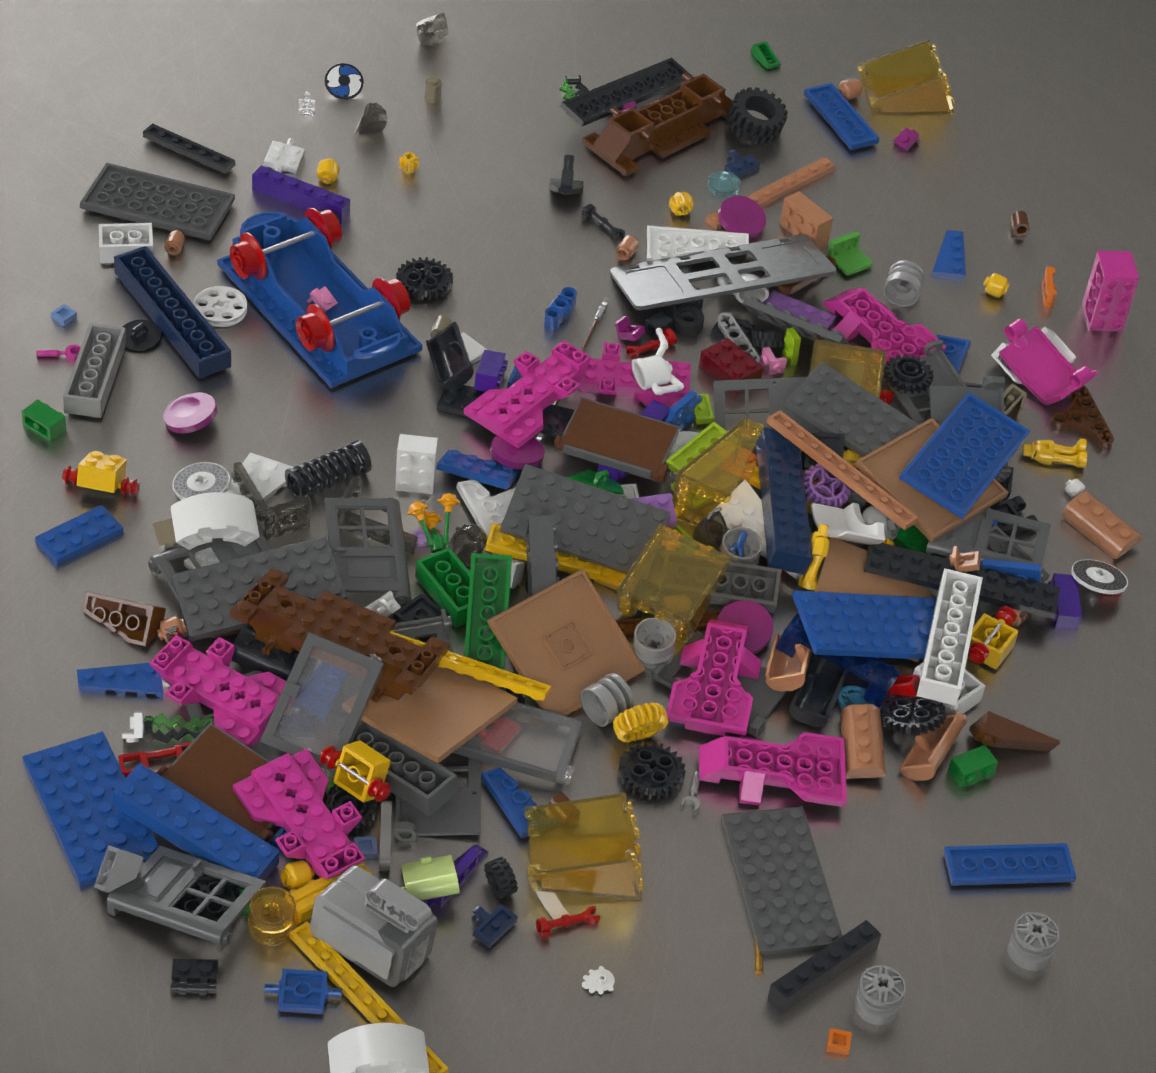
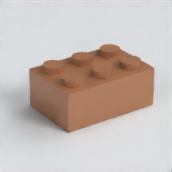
[780,191,833,249]

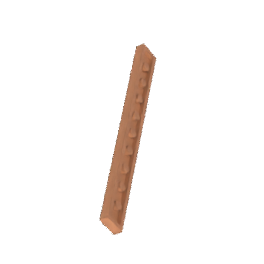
[705,157,836,231]
[766,410,919,530]

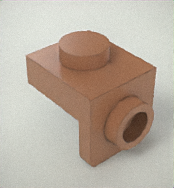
[950,546,981,572]

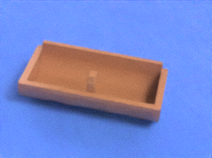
[1062,491,1143,559]
[765,631,812,691]
[840,704,886,779]
[899,712,967,781]

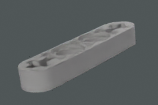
[718,312,760,364]
[379,801,392,871]

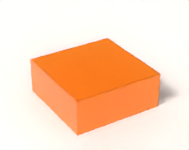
[826,1028,852,1055]

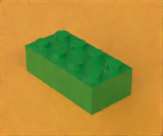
[415,547,470,628]

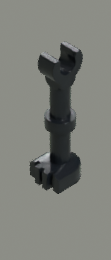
[581,204,625,242]

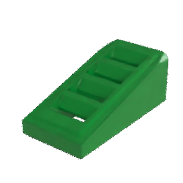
[750,41,781,69]

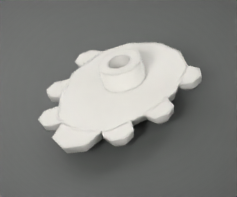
[582,966,615,995]

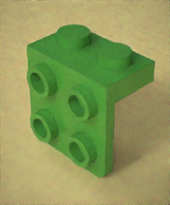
[827,231,873,275]

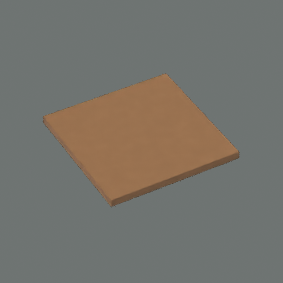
[855,418,1009,542]
[815,537,933,662]
[487,569,646,725]
[342,667,517,764]

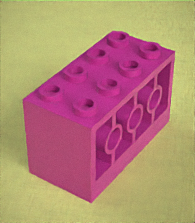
[1082,250,1139,331]

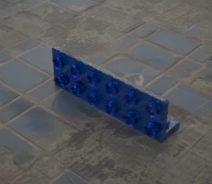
[775,613,900,708]

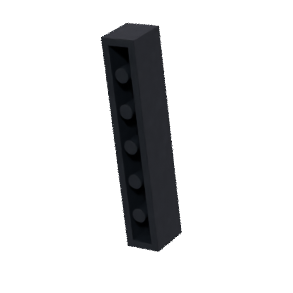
[768,920,881,1014]

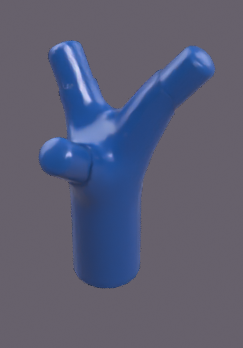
[728,531,747,557]

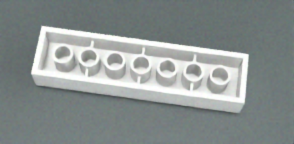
[917,568,983,706]

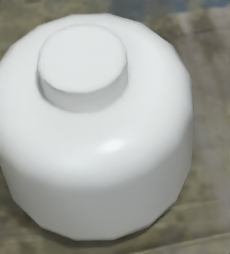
[1064,478,1085,499]

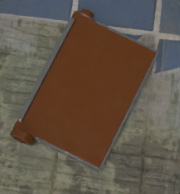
[554,397,681,483]
[157,723,295,844]

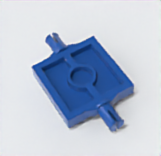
[665,390,702,432]
[264,969,342,1014]

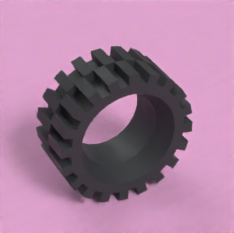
[726,87,788,146]

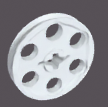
[193,286,248,327]

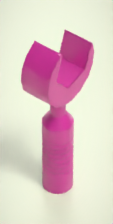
[36,344,81,361]

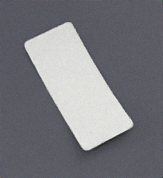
[536,886,569,919]

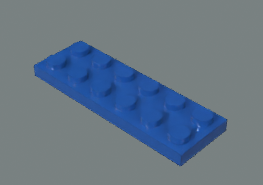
[804,83,880,150]
[943,843,1076,886]

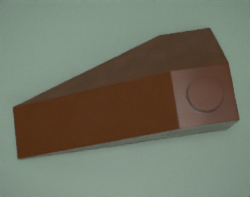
[82,591,166,647]
[969,711,1060,752]

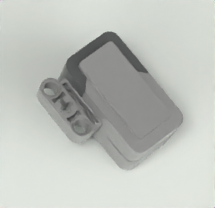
[310,865,438,987]

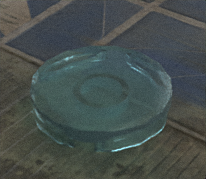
[708,171,741,197]

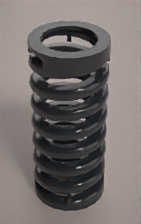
[285,440,372,501]

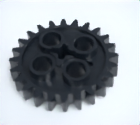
[396,257,453,300]
[880,695,946,736]
[618,742,686,800]
[174,874,240,922]

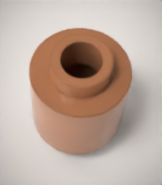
[164,230,185,255]
[616,235,639,260]

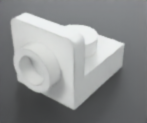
[122,712,143,742]

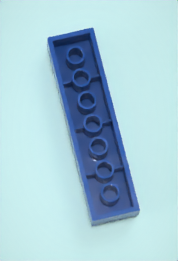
[113,763,280,888]

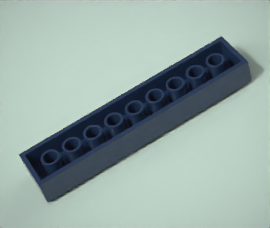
[114,246,232,379]
[756,427,813,575]

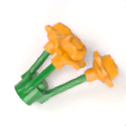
[407,493,461,553]

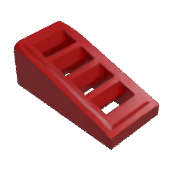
[876,675,920,697]

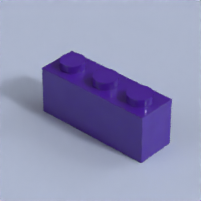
[474,350,508,391]
[1048,573,1082,630]

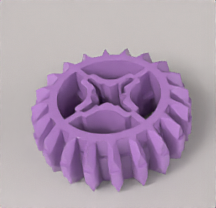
[803,463,851,508]

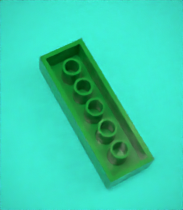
[464,553,512,670]

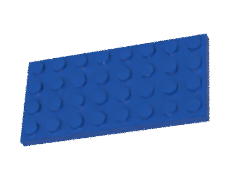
[899,392,1031,519]
[792,590,936,659]
[22,731,159,887]

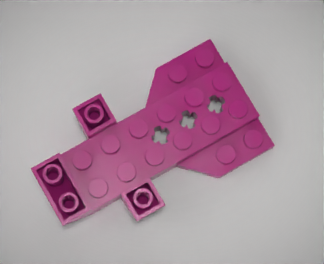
[823,288,946,365]
[464,340,591,449]
[577,342,691,407]
[666,619,762,736]
[149,635,301,748]
[699,732,847,807]
[233,748,366,880]

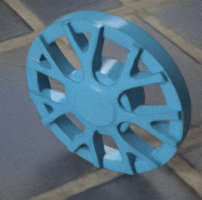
[837,685,875,708]

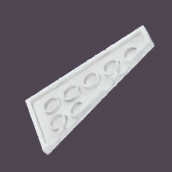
[646,225,749,262]
[225,452,301,509]
[708,479,800,579]
[457,480,523,562]

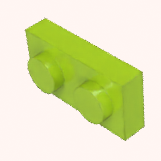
[782,327,801,366]
[694,393,715,424]

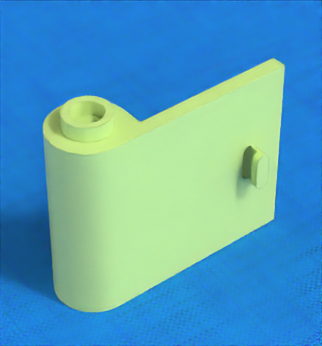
[401,855,460,901]

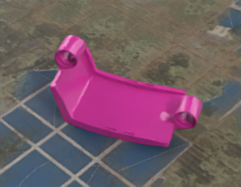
[999,319,1099,406]

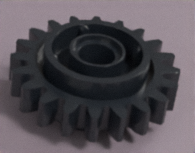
[883,354,934,394]
[323,786,377,836]

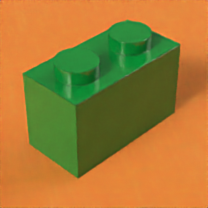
[22,399,66,442]
[948,745,998,788]

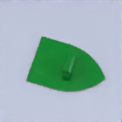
[567,469,624,495]

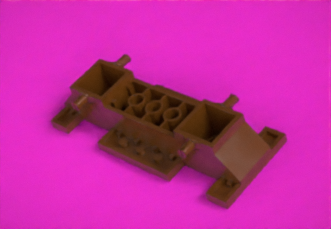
[582,72,733,176]
[229,568,450,702]

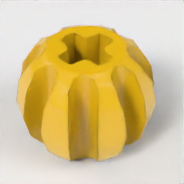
[669,191,694,216]

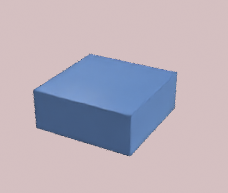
[51,304,77,326]
[354,836,378,859]

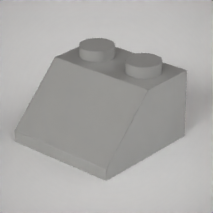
[94,845,144,893]

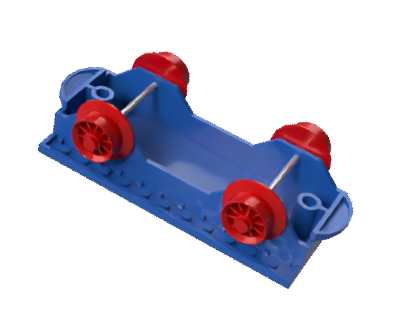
[217,208,423,388]

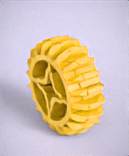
[613,702,668,742]

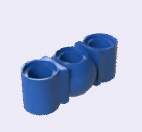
[544,287,577,330]

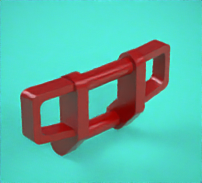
[118,741,192,778]

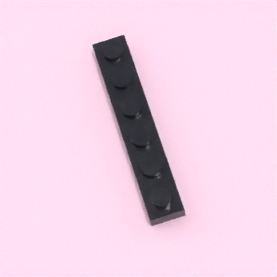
[143,123,236,174]

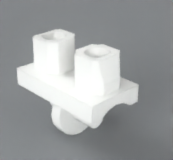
[365,591,401,617]

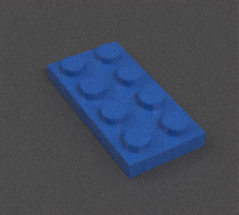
[436,450,519,490]
[35,505,124,565]

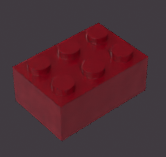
[699,337,763,397]

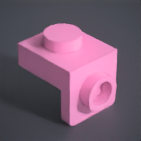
[307,286,338,312]
[760,347,787,375]

